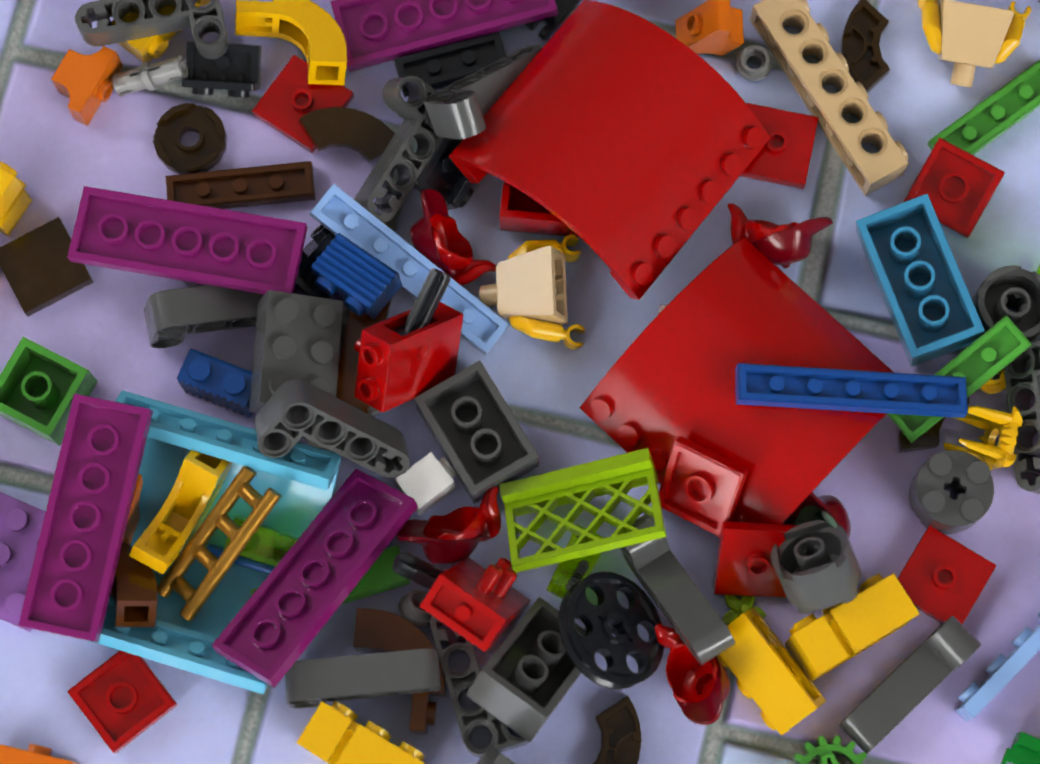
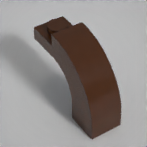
[37,541,157,627]
[353,608,446,734]

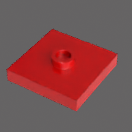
[252,55,354,153]
[740,103,819,189]
[903,137,1005,238]
[659,436,749,537]
[713,521,797,598]
[897,525,997,625]
[67,650,178,754]

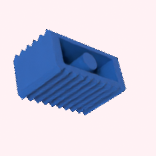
[311,233,402,319]
[177,348,254,418]

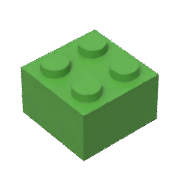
[0,337,98,446]

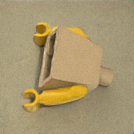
[917,0,1031,88]
[479,234,585,350]

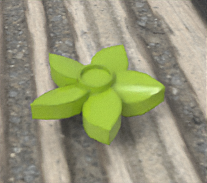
[722,595,767,624]

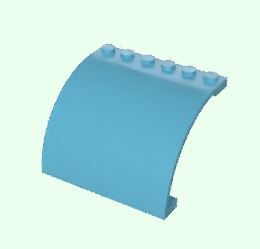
[87,390,341,694]

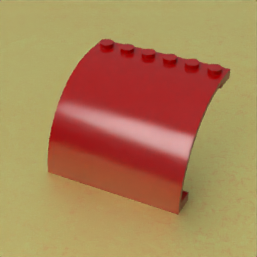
[449,0,771,300]
[580,238,894,539]

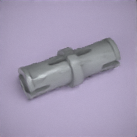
[112,55,188,97]

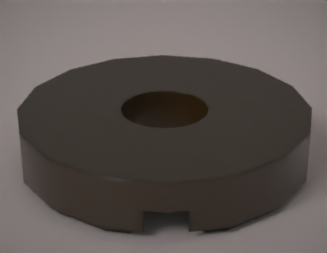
[153,103,227,174]

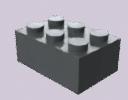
[249,290,343,413]
[414,360,539,504]
[466,597,596,742]

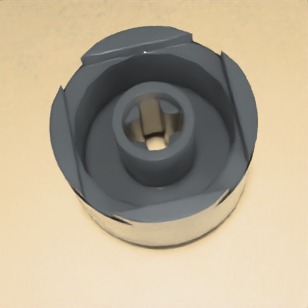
[972,265,1040,343]
[909,450,994,535]
[771,520,861,614]

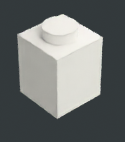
[394,452,457,516]

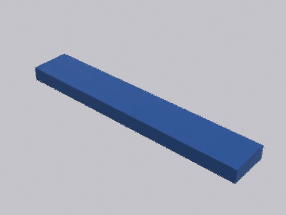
[735,363,968,418]

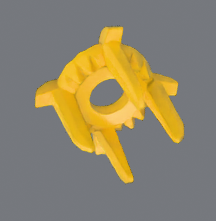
[943,406,1023,470]

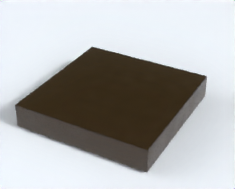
[0,217,94,317]

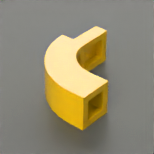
[235,0,347,86]
[129,450,232,575]

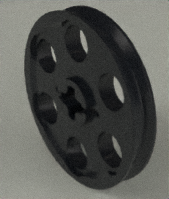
[559,572,664,689]

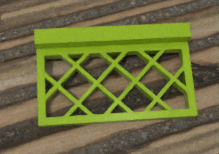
[499,448,667,573]

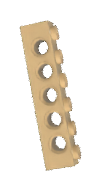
[750,0,908,196]

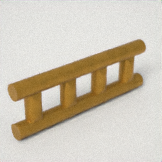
[157,466,281,622]

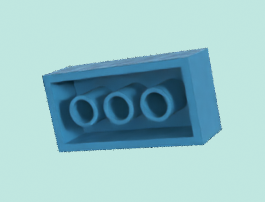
[856,194,985,367]

